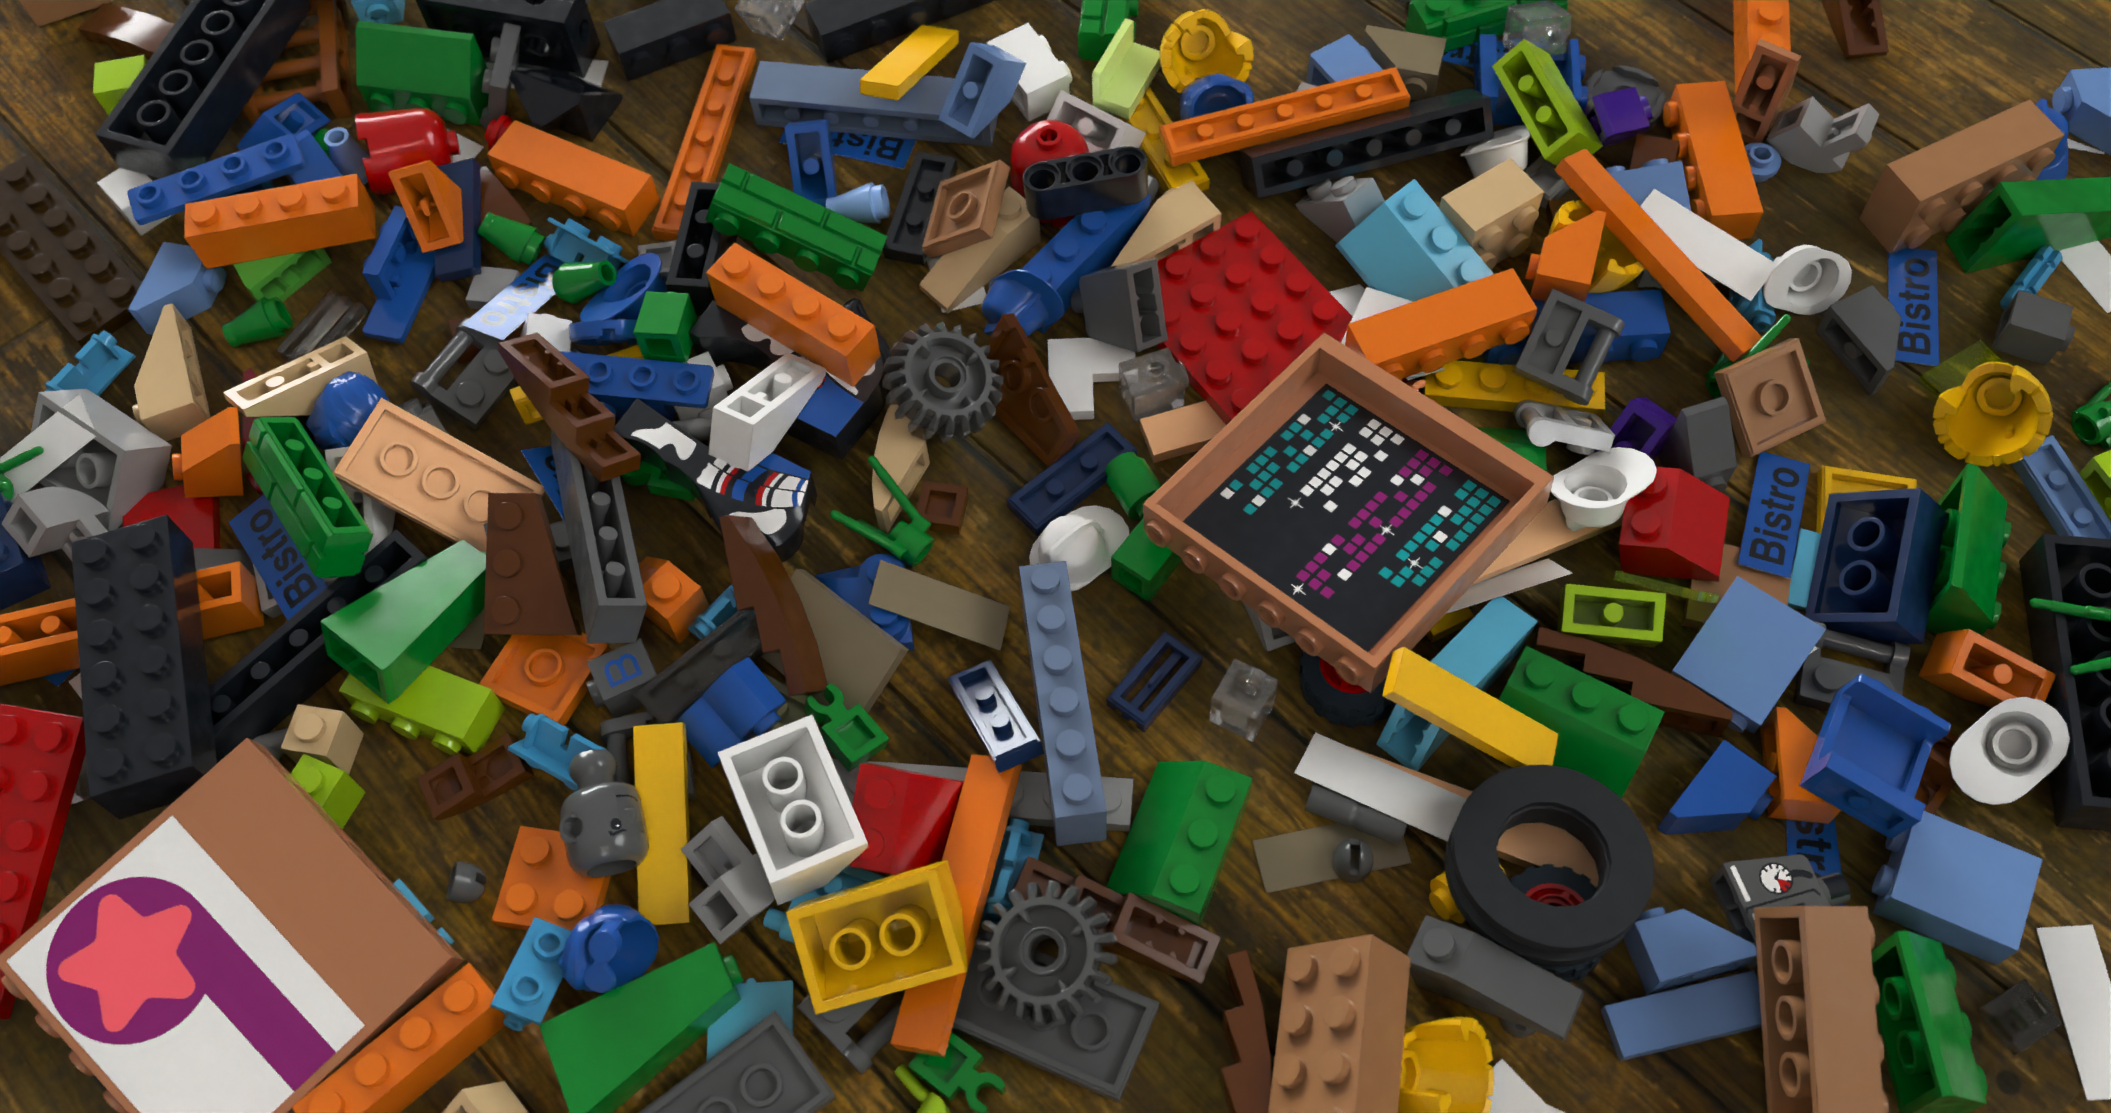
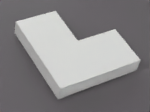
[1048,338,1136,420]

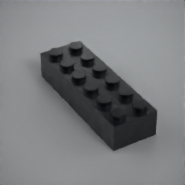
[95,0,311,179]
[71,514,217,820]
[2019,534,2111,832]

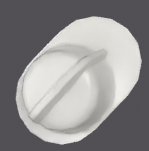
[1460,125,1531,178]
[1763,245,1852,315]
[1551,447,1657,531]
[1029,505,1130,591]
[1949,697,2070,805]

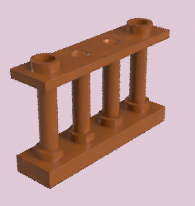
[240,0,352,126]

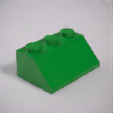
[356,21,489,126]
[1926,463,2011,635]
[1499,646,1665,799]
[1106,761,1253,927]
[1871,931,1987,1113]

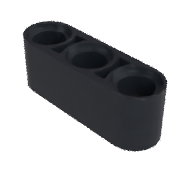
[1023,146,1148,220]

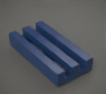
[1107,631,1203,732]

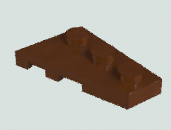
[986,313,1080,467]
[484,493,583,636]

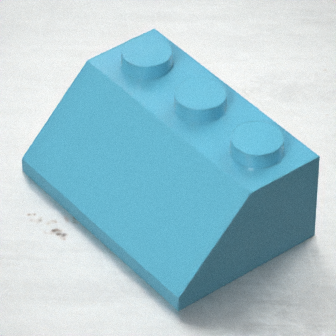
[1335,179,1494,302]

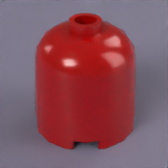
[355,108,461,195]
[1010,120,1089,228]

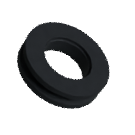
[1445,765,1654,966]

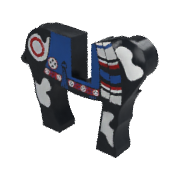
[614,298,891,563]

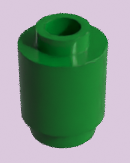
[1105,452,1162,520]

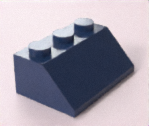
[1805,488,1947,644]

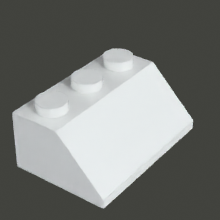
[717,715,869,905]

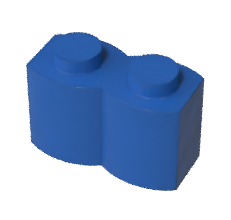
[676,657,786,768]

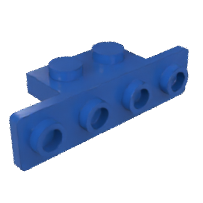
[127,133,305,225]
[362,206,435,343]
[560,351,715,422]

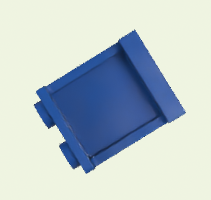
[1473,34,1588,126]
[1799,674,1951,839]

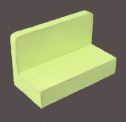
[1092,18,1161,119]

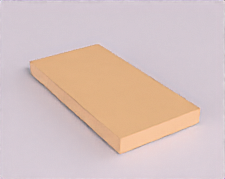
[333,398,545,552]

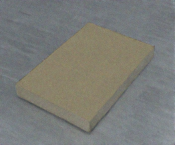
[748,569,909,713]

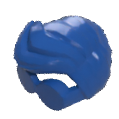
[1180,74,1255,120]
[306,371,389,451]
[557,904,659,993]

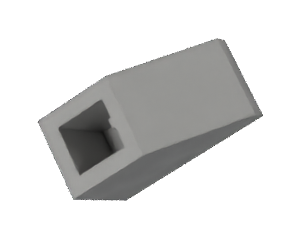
[1295,176,1385,243]

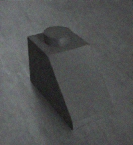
[1816,285,1901,395]
[1658,397,1737,492]

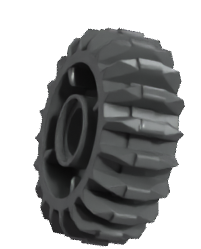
[882,321,1004,443]
[976,881,1118,1026]

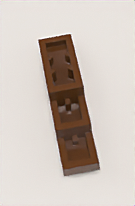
[1821,0,1889,59]
[78,4,174,61]
[498,332,641,482]
[719,515,828,696]
[1531,627,1733,737]
[1007,856,1221,985]
[1219,949,1272,1113]

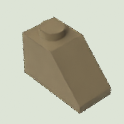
[1363,25,1447,101]

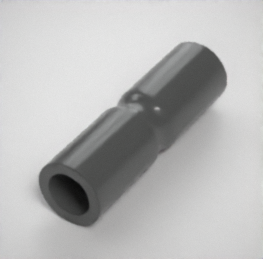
[1305,783,1407,846]

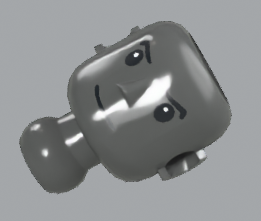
[559,749,649,878]

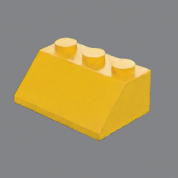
[786,860,967,1015]

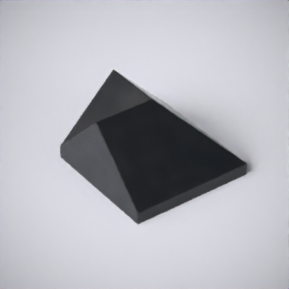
[510,70,623,142]

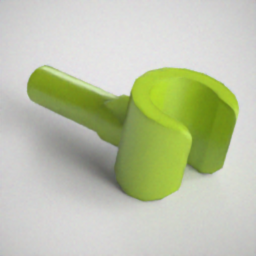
[895,1064,951,1113]

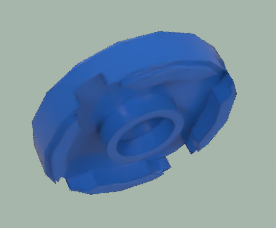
[569,320,638,345]

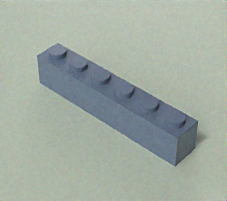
[749,61,998,147]
[1019,561,1107,846]

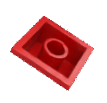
[1619,467,1730,582]
[848,763,964,875]

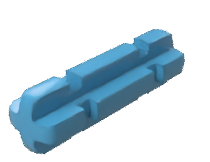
[2000,245,2062,310]

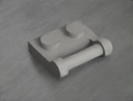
[1513,400,1615,455]

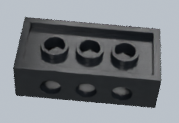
[415,0,601,78]

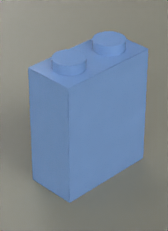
[1671,576,1826,734]
[1872,811,2043,965]

